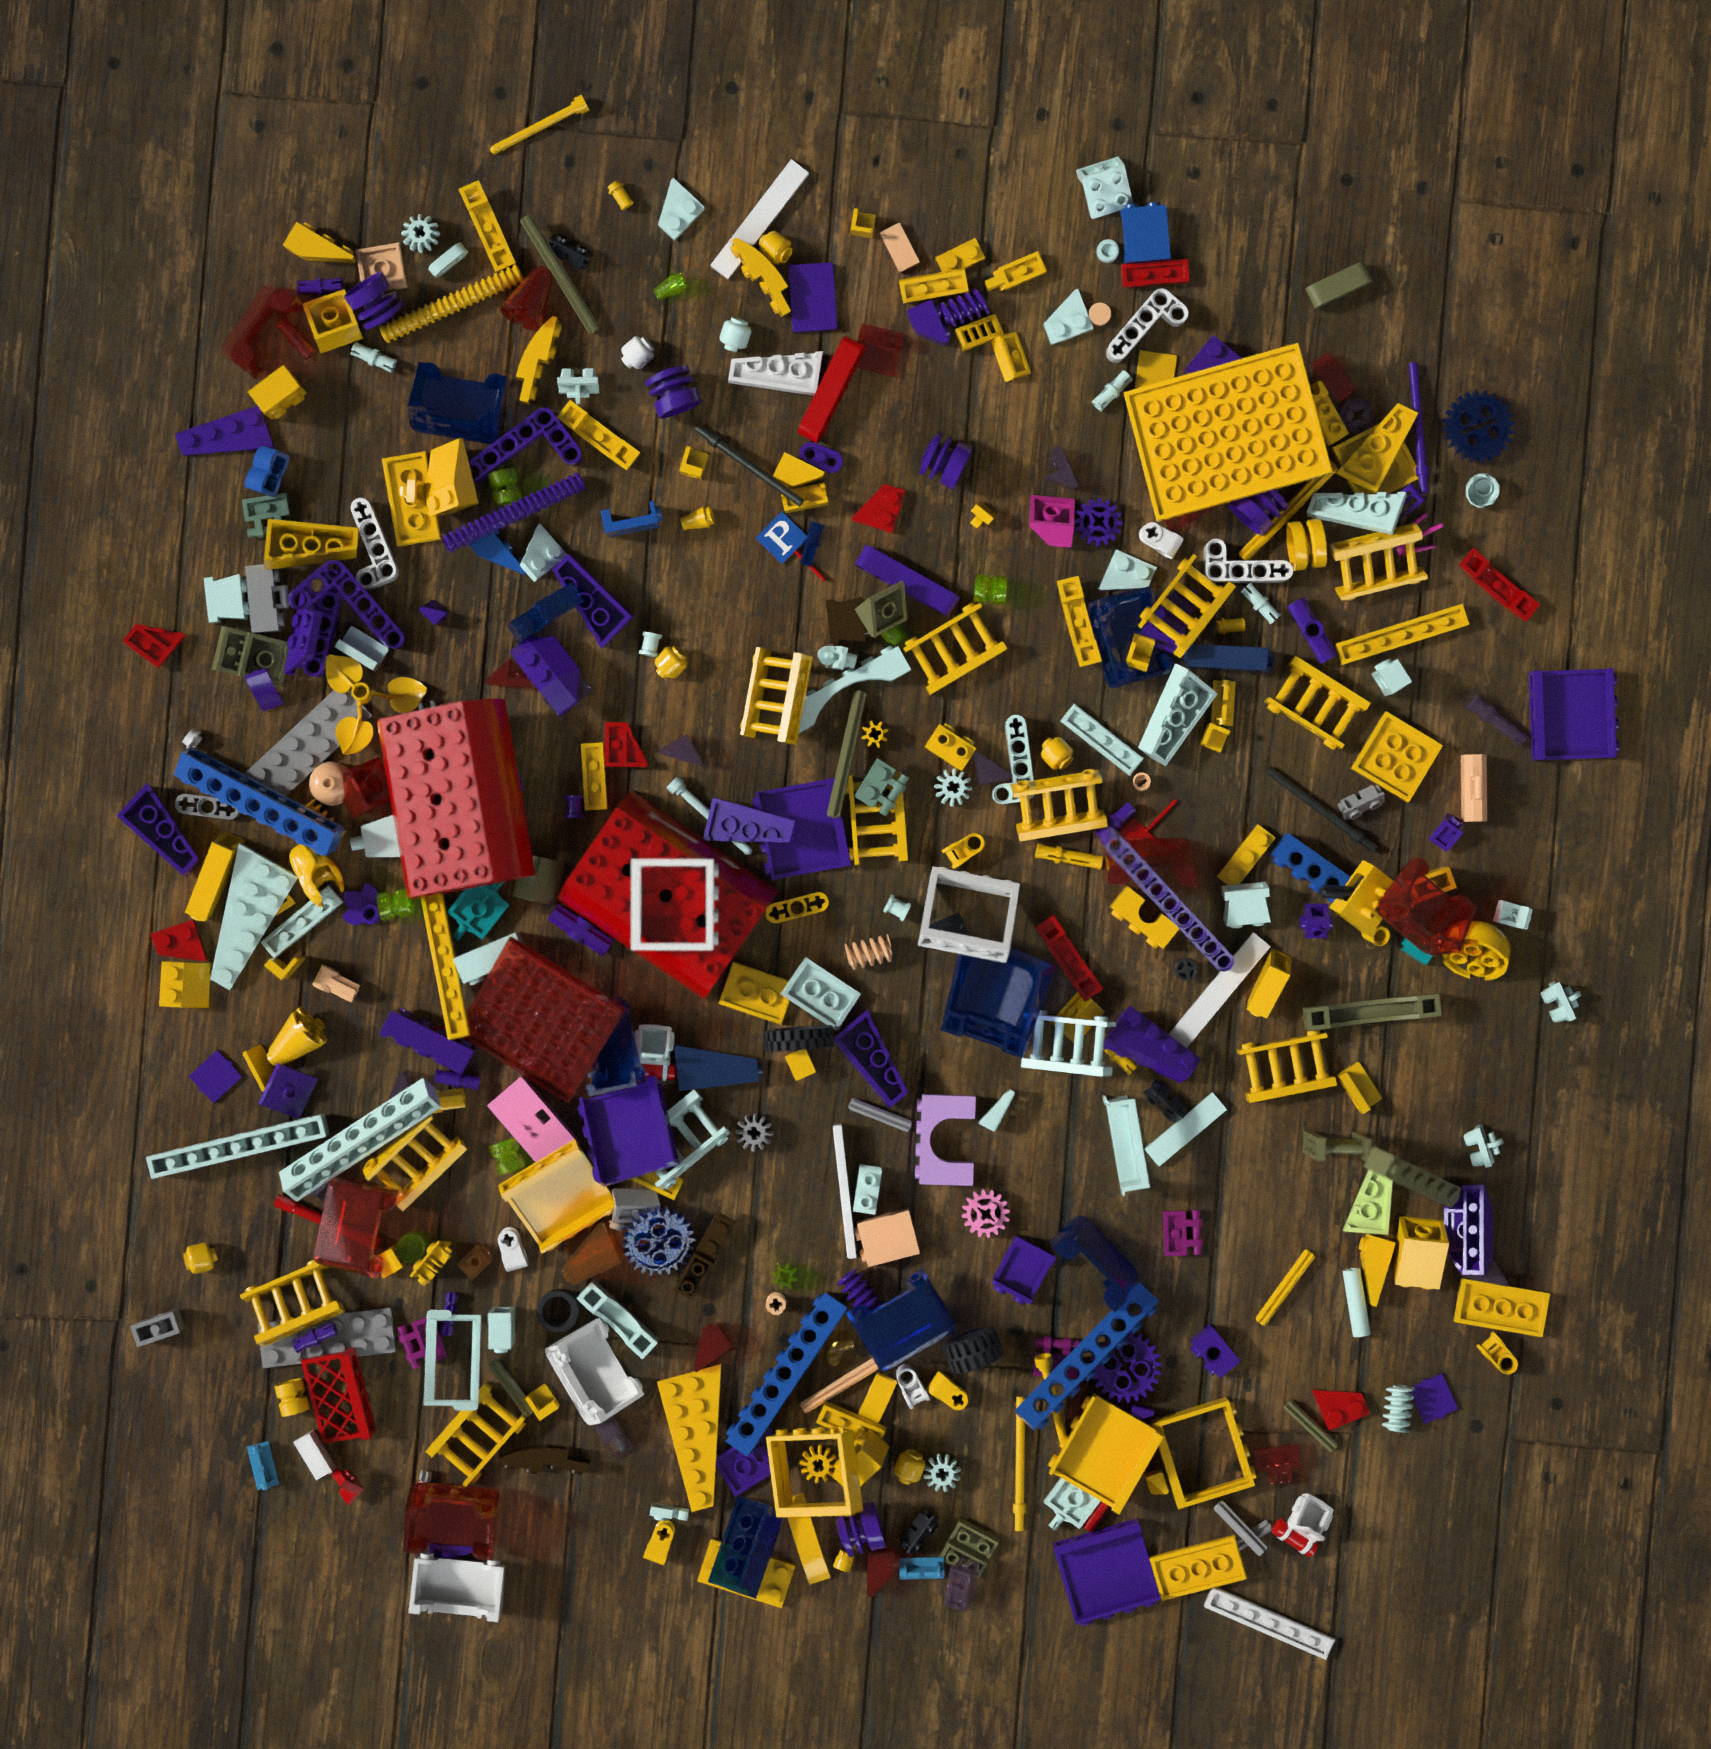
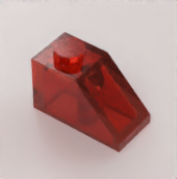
[694,1322,733,1372]
[867,1547,899,1597]

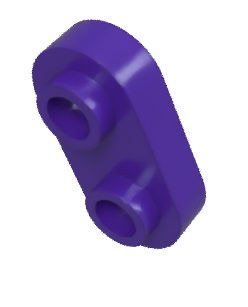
[799,442,842,474]

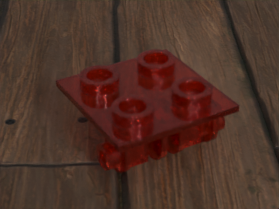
[857,323,905,377]

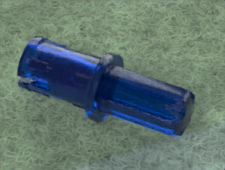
[800,522,824,567]

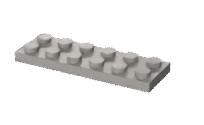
[244,690,373,797]
[257,1307,397,1368]

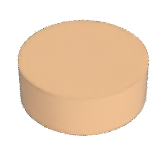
[1088,303,1111,326]

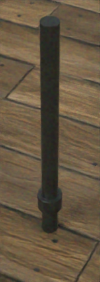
[695,424,805,507]
[1265,766,1377,853]

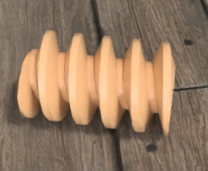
[845,934,893,970]

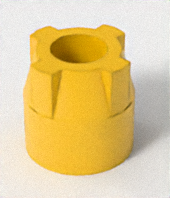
[833,1549,854,1573]

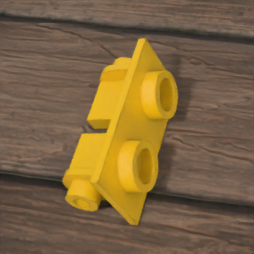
[1211,680,1236,726]

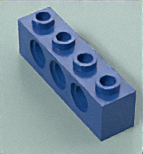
[1270,833,1351,903]

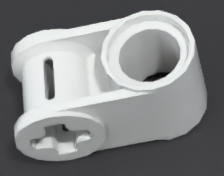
[1139,522,1184,559]
[498,1227,529,1272]
[896,1364,931,1410]

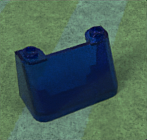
[408,362,507,444]
[1087,586,1174,688]
[567,997,646,1097]
[1049,1215,1138,1313]
[847,1268,956,1371]

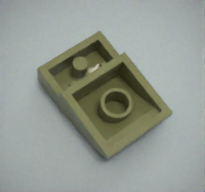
[211,626,289,686]

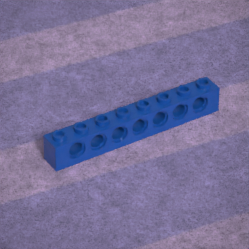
[174,747,344,856]
[1015,1282,1159,1431]
[725,1292,849,1457]

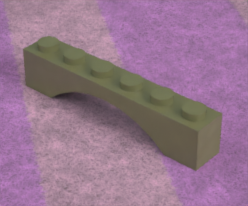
[1302,993,1442,1031]
[1364,1146,1462,1208]

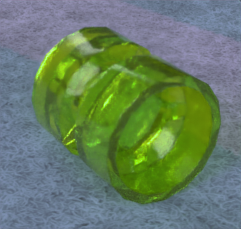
[487,468,523,506]
[974,574,1007,605]
[377,889,414,921]
[488,1137,526,1176]
[396,1230,429,1263]

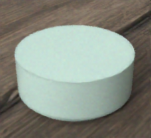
[1096,239,1119,263]

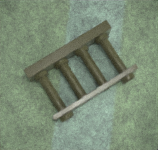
[1303,1130,1375,1161]

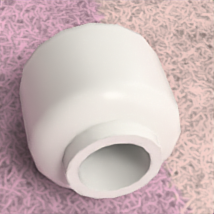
[621,336,655,370]

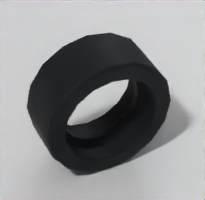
[537,1289,580,1333]

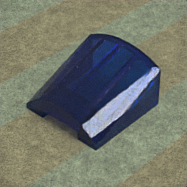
[940,947,1056,1058]

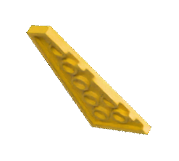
[657,1363,722,1512]

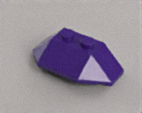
[510,636,580,716]
[1444,1185,1493,1275]

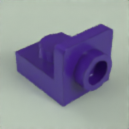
[1429,813,1465,852]

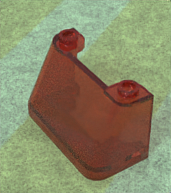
[221,284,304,379]
[1103,837,1198,887]
[1375,858,1477,955]
[314,1177,399,1278]
[403,1482,499,1560]

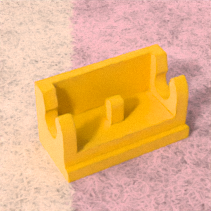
[781,483,828,514]

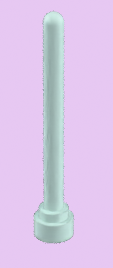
[666,775,752,855]

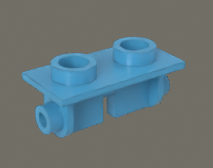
[247,1441,279,1490]
[899,1557,944,1580]

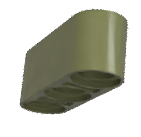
[1306,261,1373,309]

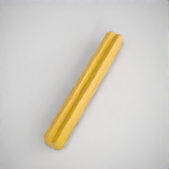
[1256,1249,1315,1326]

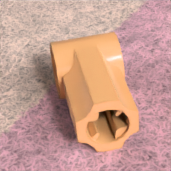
[312,965,361,1002]

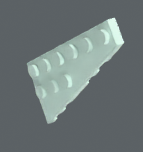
[210,842,298,990]

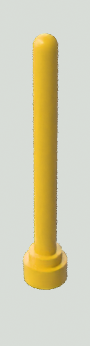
[490,94,590,154]
[1034,1353,1067,1449]

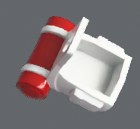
[1272,1493,1334,1557]

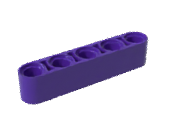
[855,545,960,618]
[303,569,346,678]

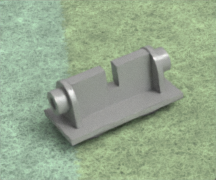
[1337,785,1385,821]

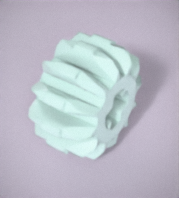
[401,214,440,253]
[934,768,972,806]
[923,1454,961,1492]

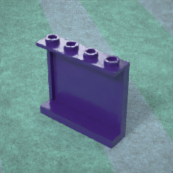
[1528,668,1620,761]
[752,778,851,880]
[578,1076,680,1187]
[1052,1518,1161,1626]

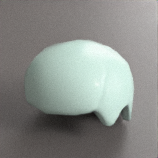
[1465,473,1500,508]

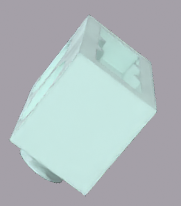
[1371,658,1412,696]

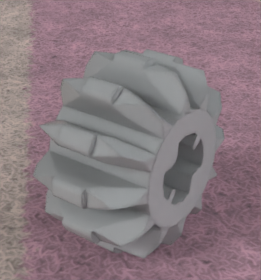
[735,1113,773,1152]

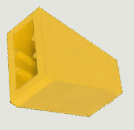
[1247,948,1292,1019]

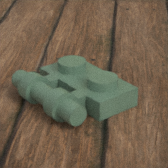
[242,493,291,539]
[854,758,909,816]

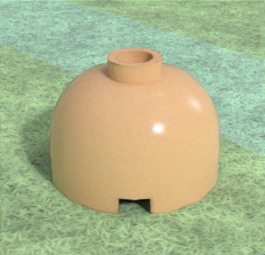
[309,761,355,806]

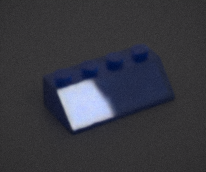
[708,1496,784,1599]

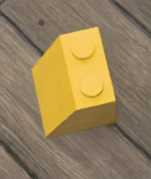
[1393,1216,1449,1290]

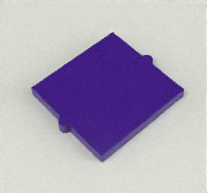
[189,1050,243,1103]
[1410,1373,1458,1424]

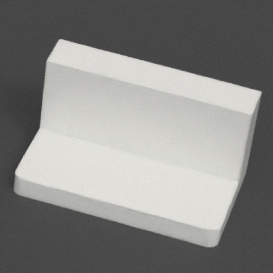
[293,1430,336,1480]

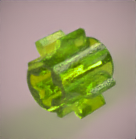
[771,1262,798,1290]

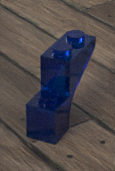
[507,582,583,645]

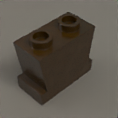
[826,597,870,646]

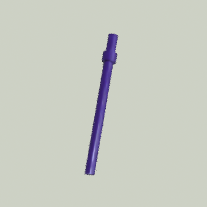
[1409,362,1430,494]

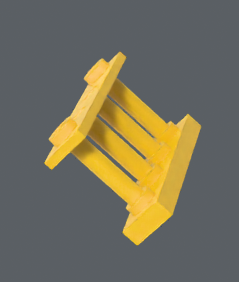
[1329,523,1428,601]
[1138,554,1236,658]
[903,602,1007,695]
[740,647,813,745]
[1264,656,1371,750]
[1011,769,1108,841]
[845,772,908,865]
[1237,1030,1337,1103]
[363,1114,467,1211]
[240,1259,345,1347]
[426,1381,526,1487]

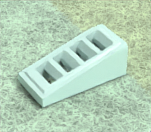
[979,1089,1015,1131]

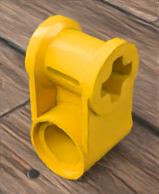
[941,833,984,869]
[1476,1332,1518,1374]
[926,1371,968,1410]
[643,1519,675,1565]

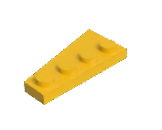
[1337,403,1418,494]

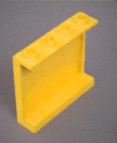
[498,1139,615,1254]
[1048,1393,1164,1514]

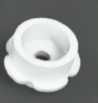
[182,728,202,749]

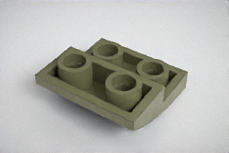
[939,1518,1000,1580]

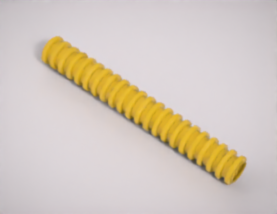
[379,264,524,343]

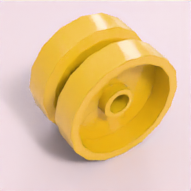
[1286,518,1327,571]

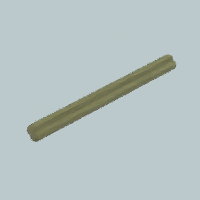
[520,214,600,334]
[827,690,867,818]

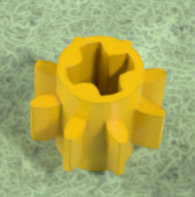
[861,721,888,748]

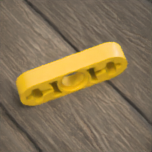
[766,892,829,923]

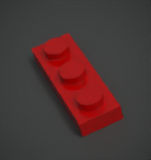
[1121,259,1190,288]

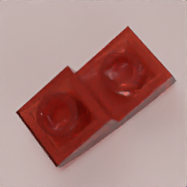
[1310,351,1357,403]

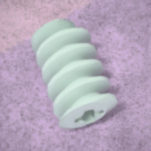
[1382,1384,1415,1433]

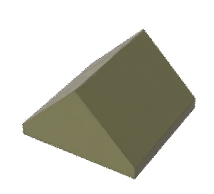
[855,581,907,638]
[513,855,566,905]

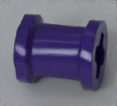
[564,795,584,818]

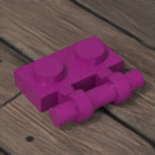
[1163,1209,1204,1256]
[398,1317,448,1369]
[1033,1336,1080,1379]

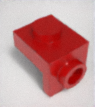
[331,1467,364,1505]

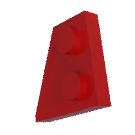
[851,484,905,534]
[122,624,186,669]
[605,722,648,767]
[151,920,208,961]
[1312,1389,1370,1431]

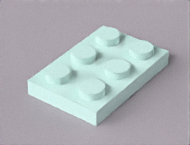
[781,957,861,1031]

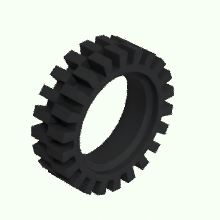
[763,1025,834,1052]

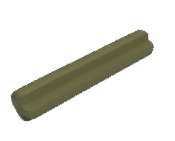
[488,1359,534,1417]
[1284,1400,1338,1452]

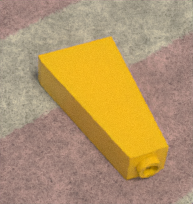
[185,831,246,922]

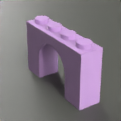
[915,1093,976,1186]

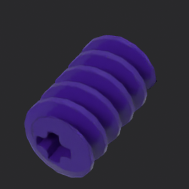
[940,289,990,328]
[837,1267,884,1317]

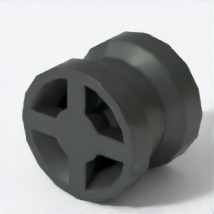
[1174,958,1198,981]

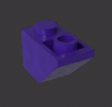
[907,300,951,346]

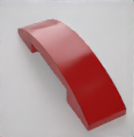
[1459,548,1540,622]
[1035,915,1103,1002]

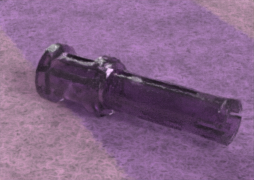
[1465,692,1528,747]

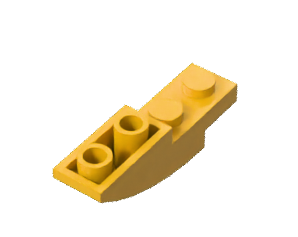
[730,237,791,317]
[516,316,561,405]

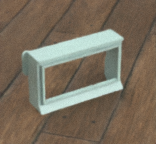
[1102,1095,1150,1196]
[424,1310,481,1411]

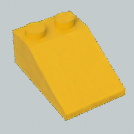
[425,438,478,516]

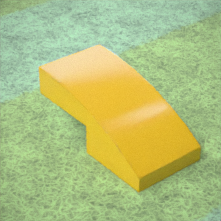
[858,1372,897,1423]

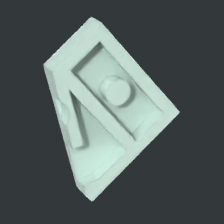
[658,178,705,241]
[1043,289,1093,346]
[520,524,567,582]
[1099,550,1157,591]

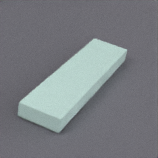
[1060,704,1144,776]
[261,885,344,958]
[1144,1092,1227,1166]

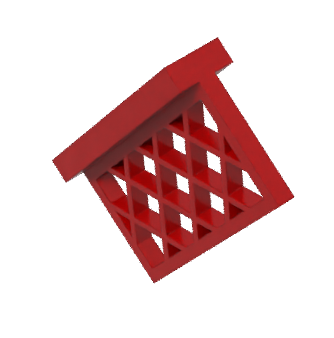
[301,1347,376,1444]

